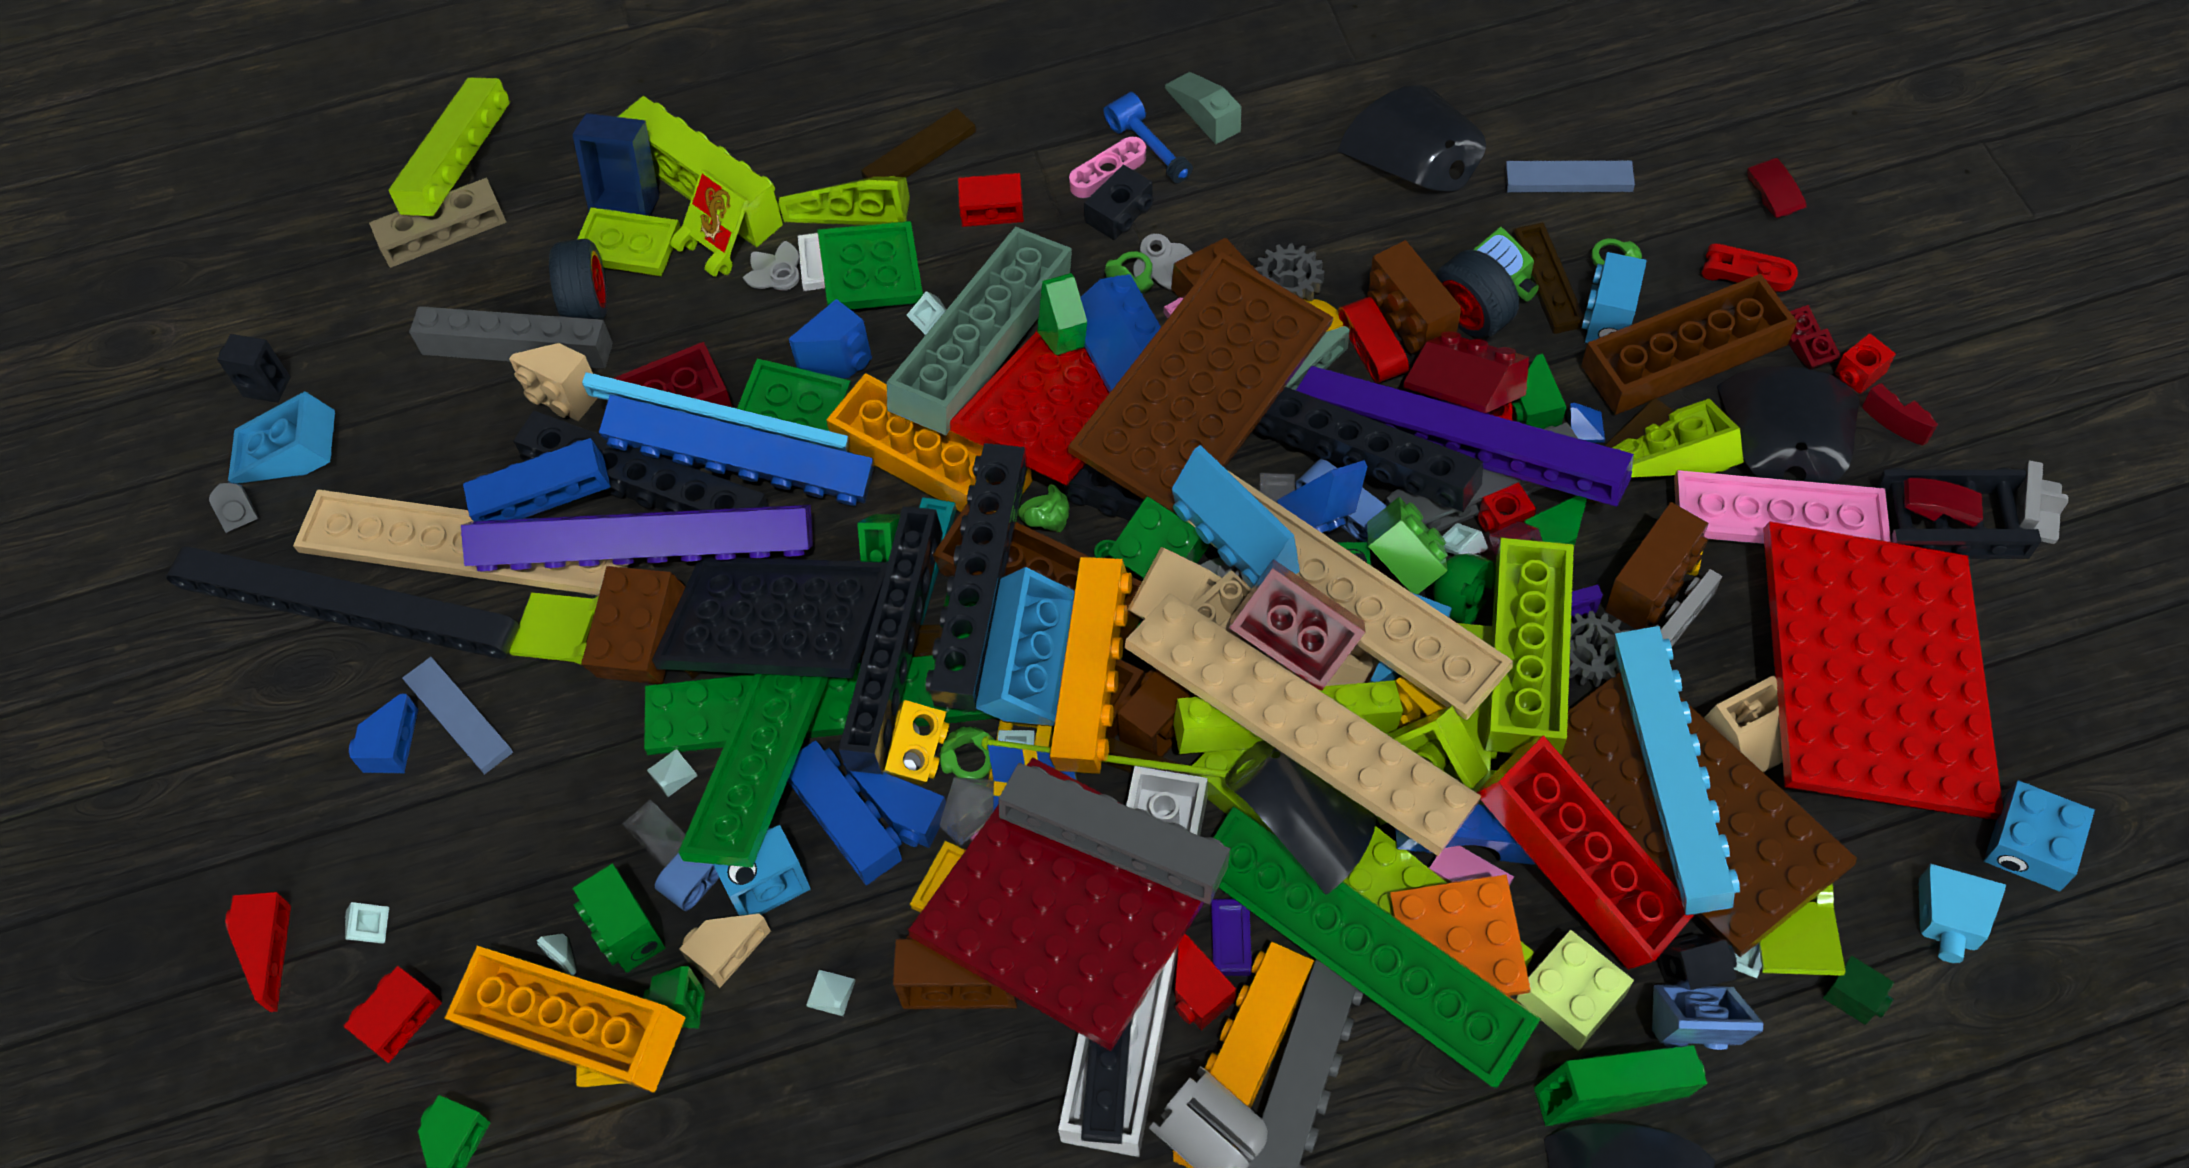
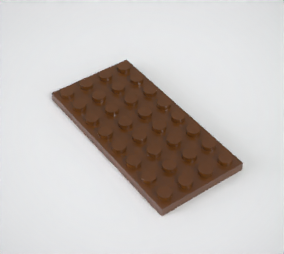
[1068,251,1333,516]
[1561,672,1857,958]

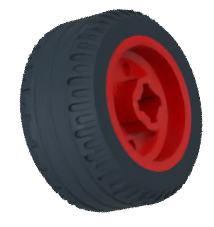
[549,239,607,320]
[1435,250,1519,338]

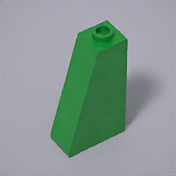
[1534,1045,1707,1126]

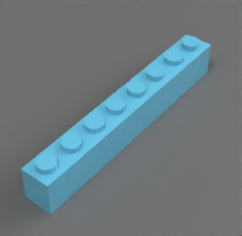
[1615,626,1740,915]

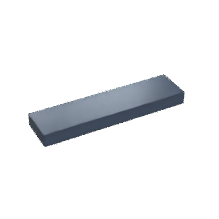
[1505,161,1635,192]
[402,657,513,775]

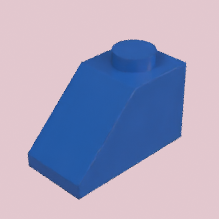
[349,694,418,773]

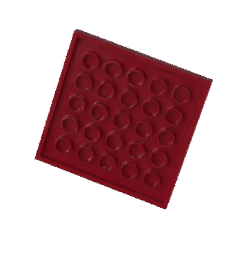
[908,757,1204,1051]

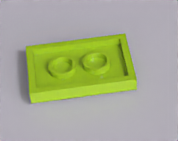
[578,207,681,276]

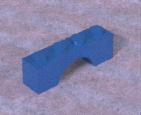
[1395,804,1535,865]

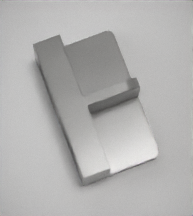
[2015,460,2069,544]

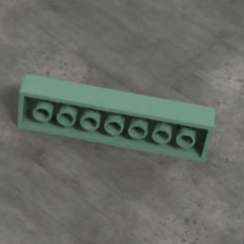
[887,226,1072,435]

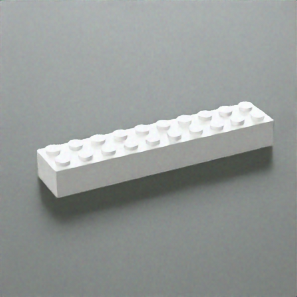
[1058,766,1208,1157]

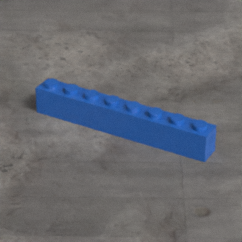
[599,395,875,506]

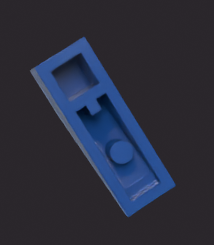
[843,763,949,848]

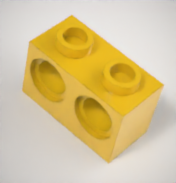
[883,700,949,786]

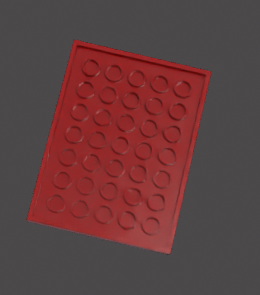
[1763,521,2003,820]

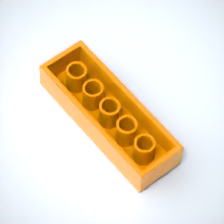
[826,373,1032,512]
[444,946,686,1093]

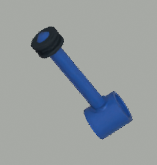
[1103,92,1193,183]

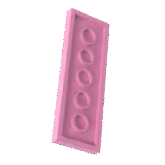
[1674,470,1891,544]

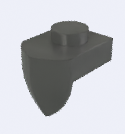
[209,483,259,533]

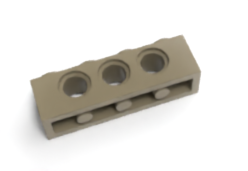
[369,177,507,268]

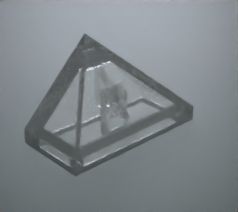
[939,778,994,845]
[623,800,686,867]

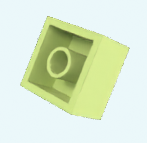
[1516,930,1634,1051]

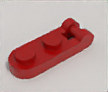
[1702,244,1798,292]

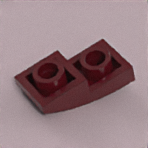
[1747,158,1806,218]
[1788,305,1841,369]
[1862,383,1938,446]
[1904,478,1983,527]

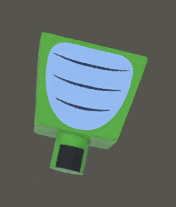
[1473,227,1539,302]

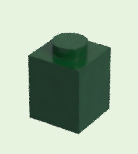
[1823,955,1895,1025]

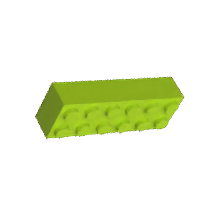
[618,96,783,247]
[1485,538,1574,755]

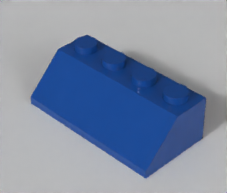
[1080,274,1161,393]

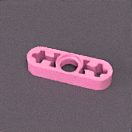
[1069,137,1146,198]

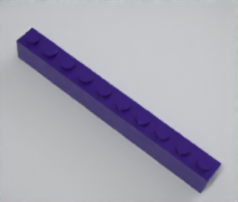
[1296,366,1634,507]
[461,505,813,571]

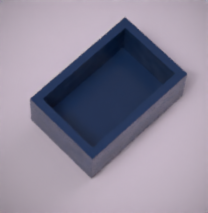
[572,113,659,216]

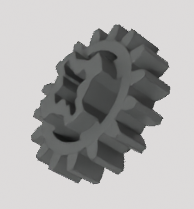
[1255,243,1324,301]
[1569,611,1629,687]

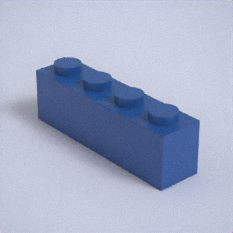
[463,438,611,521]
[787,740,902,886]

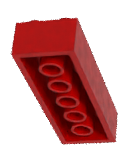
[1476,735,1695,970]

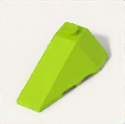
[779,176,910,225]
[1612,399,1744,477]

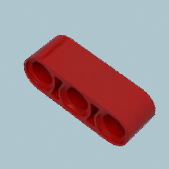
[1338,297,1409,383]

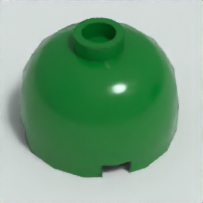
[1430,553,1495,624]

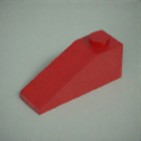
[225,892,291,1012]

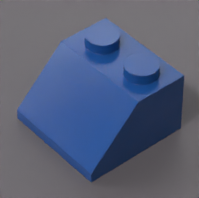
[789,299,872,378]
[1277,460,1368,533]

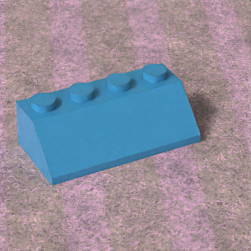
[1172,445,1300,589]
[976,567,1075,726]

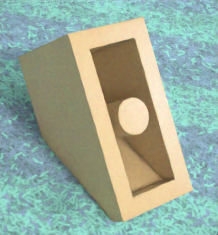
[680,913,771,988]

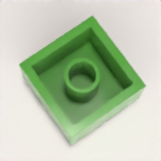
[1367,497,1448,595]

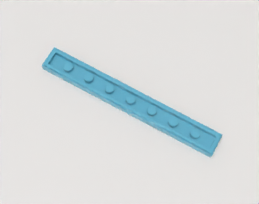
[582,372,850,452]

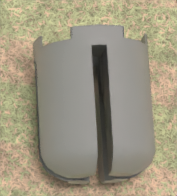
[1149,1066,1268,1168]

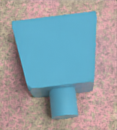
[1919,864,2006,963]

